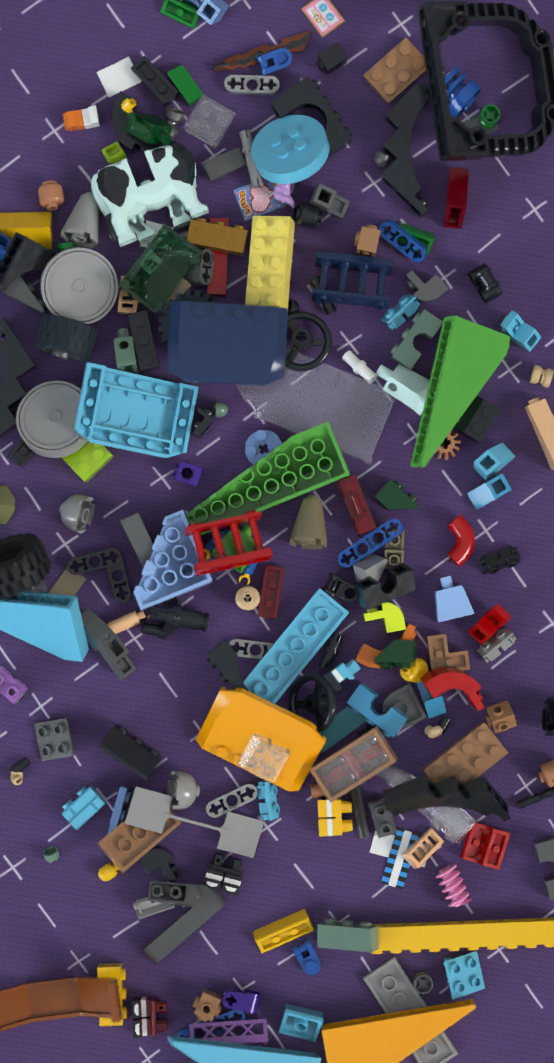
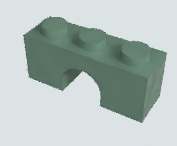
[391,309,443,370]

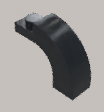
[112,91,156,155]

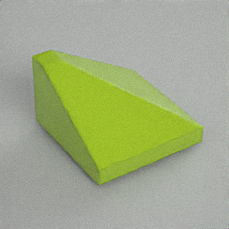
[101,141,128,164]

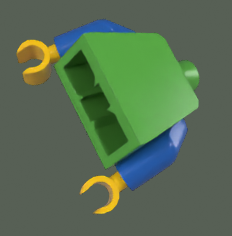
[204,525,257,586]

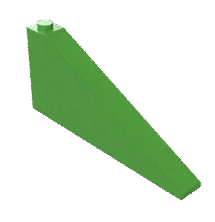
[410,316,511,467]

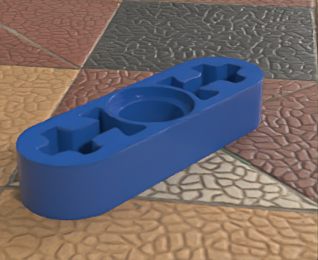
[379,219,427,262]

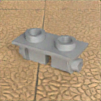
[476,627,517,663]
[133,897,175,919]

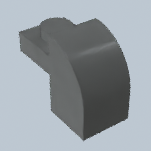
[309,184,350,219]
[405,270,449,303]

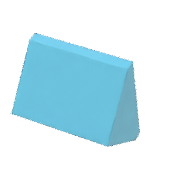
[278,1003,324,1042]

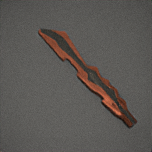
[213,31,312,72]

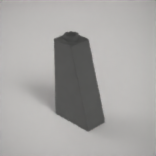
[121,513,154,568]

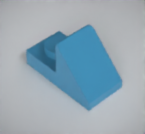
[417,682,447,719]

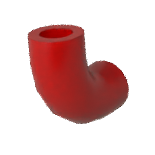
[446,514,475,568]

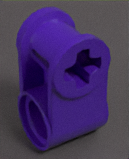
[222,988,260,1014]

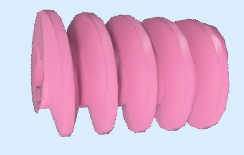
[436,864,472,907]

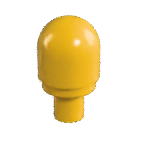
[98,862,119,881]

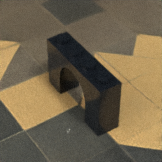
[270,76,352,159]

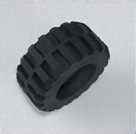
[0,533,51,599]

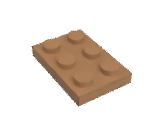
[363,38,426,105]

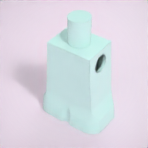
[376,364,430,416]

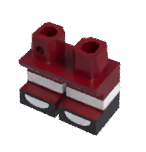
[132,997,168,1038]

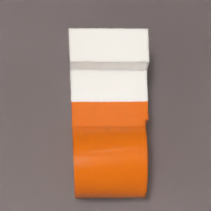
[62,105,100,131]

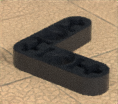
[67,548,131,603]

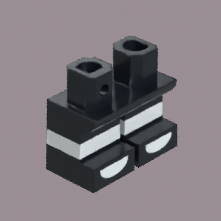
[203,853,243,896]

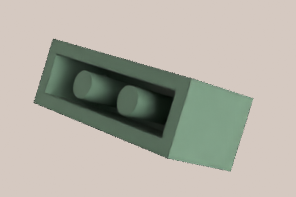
[317,919,379,952]

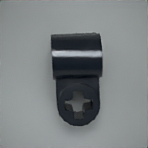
[468,263,503,304]

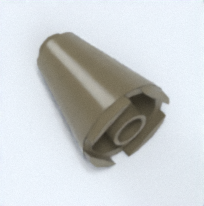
[289,495,327,550]

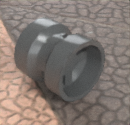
[413,971,433,994]

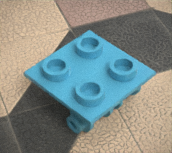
[443,951,485,1000]

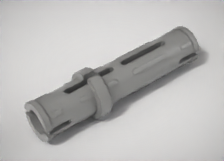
[239,129,264,189]

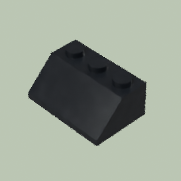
[98,725,161,781]

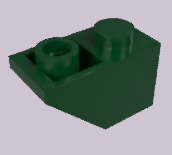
[374,480,418,510]
[374,640,417,670]

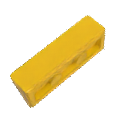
[253,909,315,953]

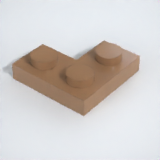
[427,634,470,671]

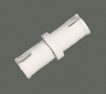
[342,350,377,384]

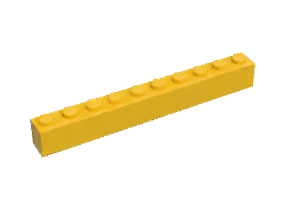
[371,917,554,954]

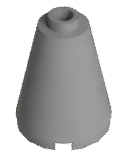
[60,192,99,248]

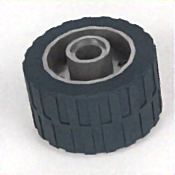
[34,314,98,362]

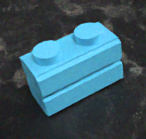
[61,786,106,830]

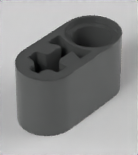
[187,249,214,286]

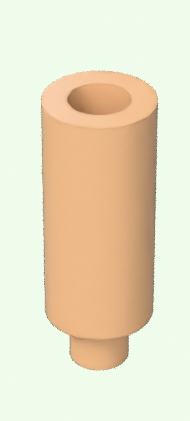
[107,610,146,634]

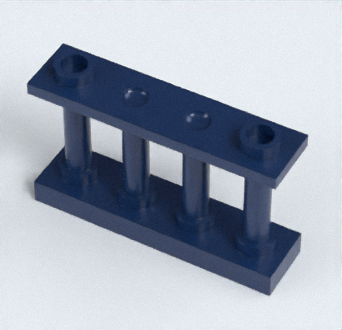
[312,251,393,310]

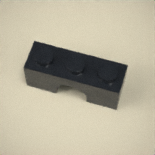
[128,310,160,373]
[354,563,416,610]

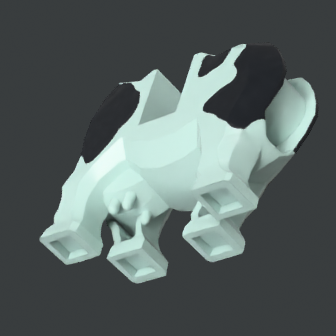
[91,141,209,247]

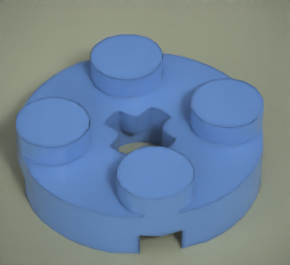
[245,430,282,465]

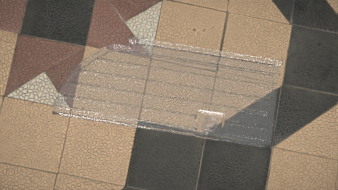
[236,348,396,465]

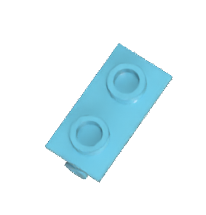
[381,294,420,330]
[256,781,280,821]

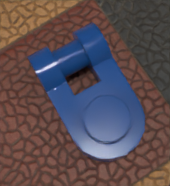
[256,48,292,75]
[292,939,321,975]

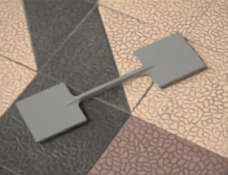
[125,786,264,858]

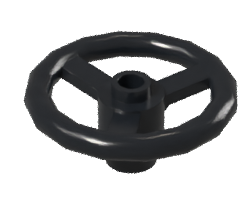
[285,311,332,372]
[289,673,336,733]

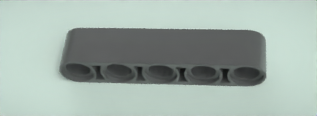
[142,889,226,964]

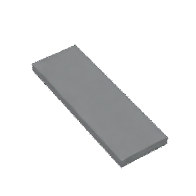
[362,956,458,1063]

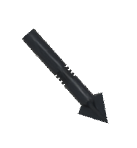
[517,787,554,809]

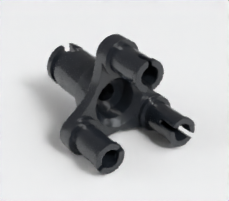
[141,597,209,639]

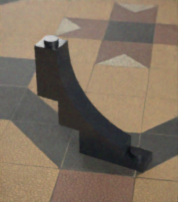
[380,82,430,218]
[0,318,37,437]
[383,774,511,821]

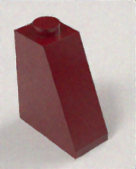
[443,167,469,229]

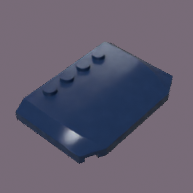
[167,301,288,386]

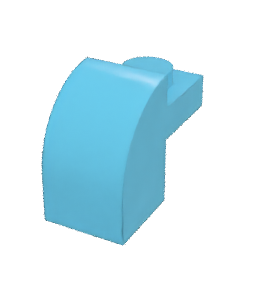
[500,310,541,352]

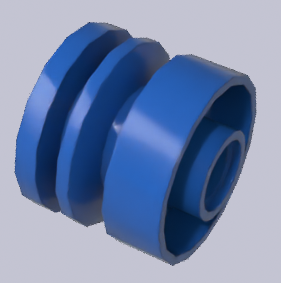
[444,66,482,117]

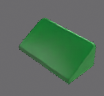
[160,0,201,29]
[167,65,205,107]
[394,222,435,256]

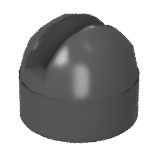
[375,151,391,167]

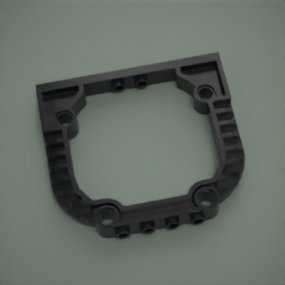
[417,1,554,161]

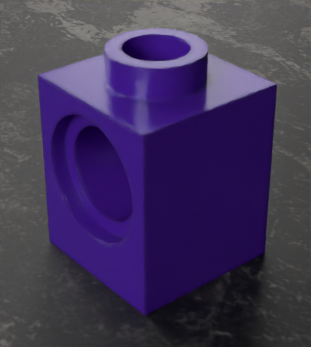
[173,461,203,487]

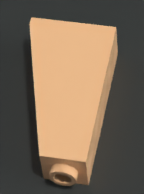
[525,397,554,471]

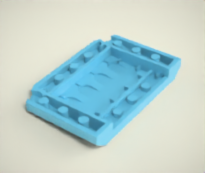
[74,362,198,458]

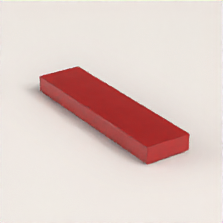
[207,218,229,296]

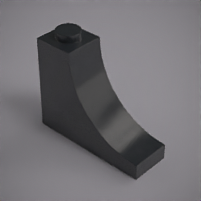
[0,232,56,292]

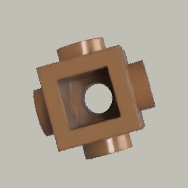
[485,700,517,734]
[192,988,222,1022]

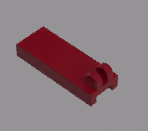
[257,565,285,620]

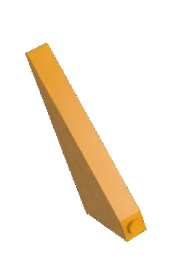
[321,999,476,1063]

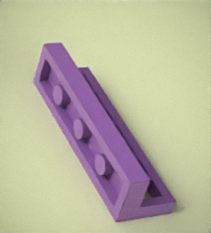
[189,1019,268,1047]

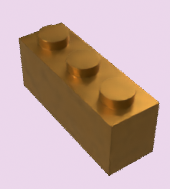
[186,218,248,256]

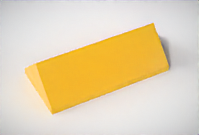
[0,212,53,250]

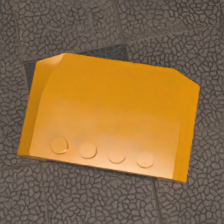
[196,687,326,791]

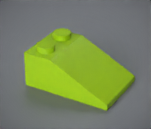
[62,441,114,483]

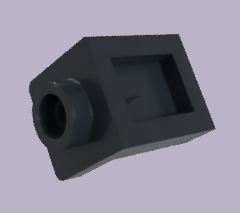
[193,408,214,438]

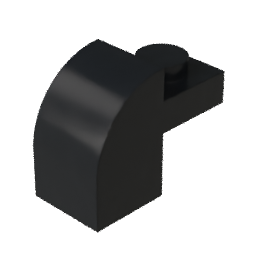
[139,846,179,883]

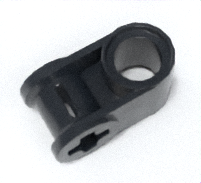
[321,573,356,602]

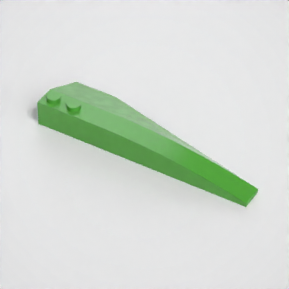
[185,421,351,536]

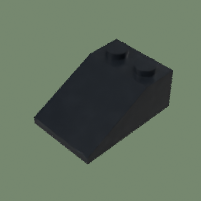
[453,396,501,444]

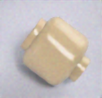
[235,586,260,611]

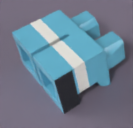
[323,659,361,693]

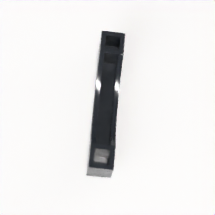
[207,639,249,691]

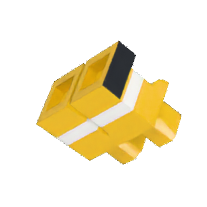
[317,798,353,837]

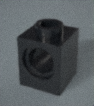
[316,42,347,75]

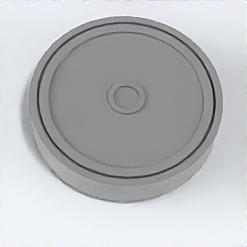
[40,247,118,324]
[16,381,87,458]

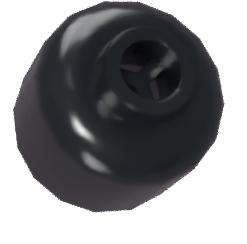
[293,202,323,229]

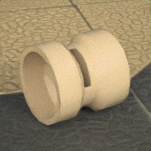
[530,364,554,388]

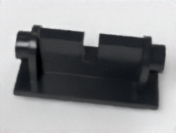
[479,546,520,575]

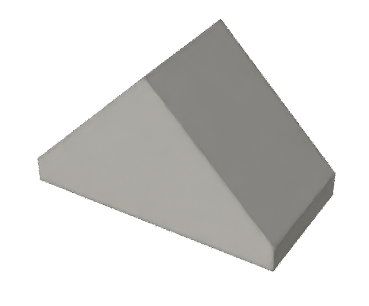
[353,554,388,582]

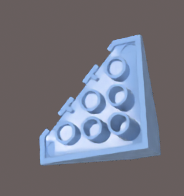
[133,510,213,610]

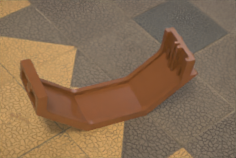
[0,976,123,1032]

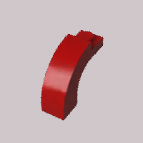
[419,667,485,712]

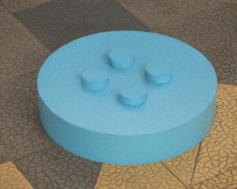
[251,115,330,184]

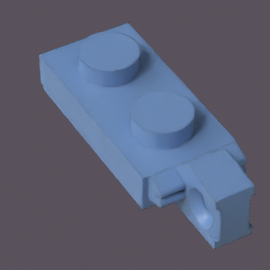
[107,785,132,835]

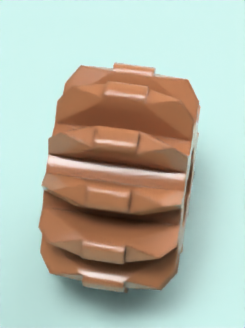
[434,430,461,460]

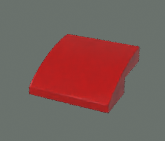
[460,821,511,870]

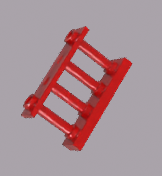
[184,510,273,576]

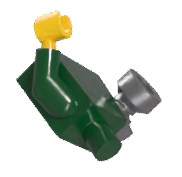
[121,98,185,145]

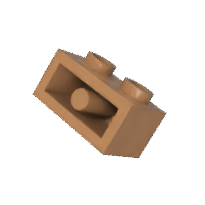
[354,225,381,257]

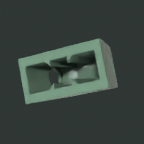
[114,328,140,374]

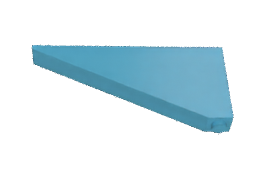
[0,591,89,662]
[168,1036,321,1063]

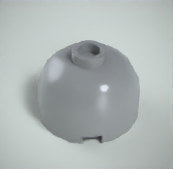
[59,494,95,534]
[167,771,200,810]

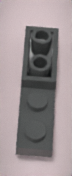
[81,609,136,681]

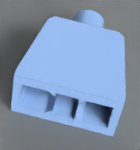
[435,576,474,622]

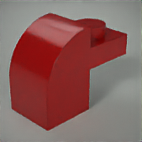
[468,604,512,645]

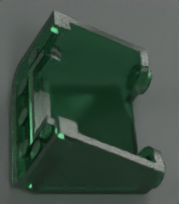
[117,223,202,314]

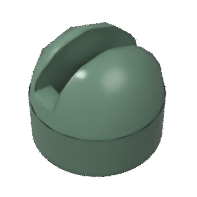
[214,402,228,417]
[43,846,59,863]

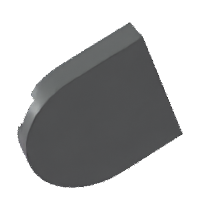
[382,683,427,728]

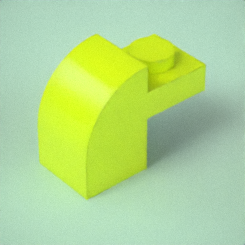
[363,603,406,633]

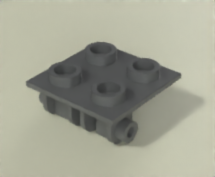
[34,717,75,761]

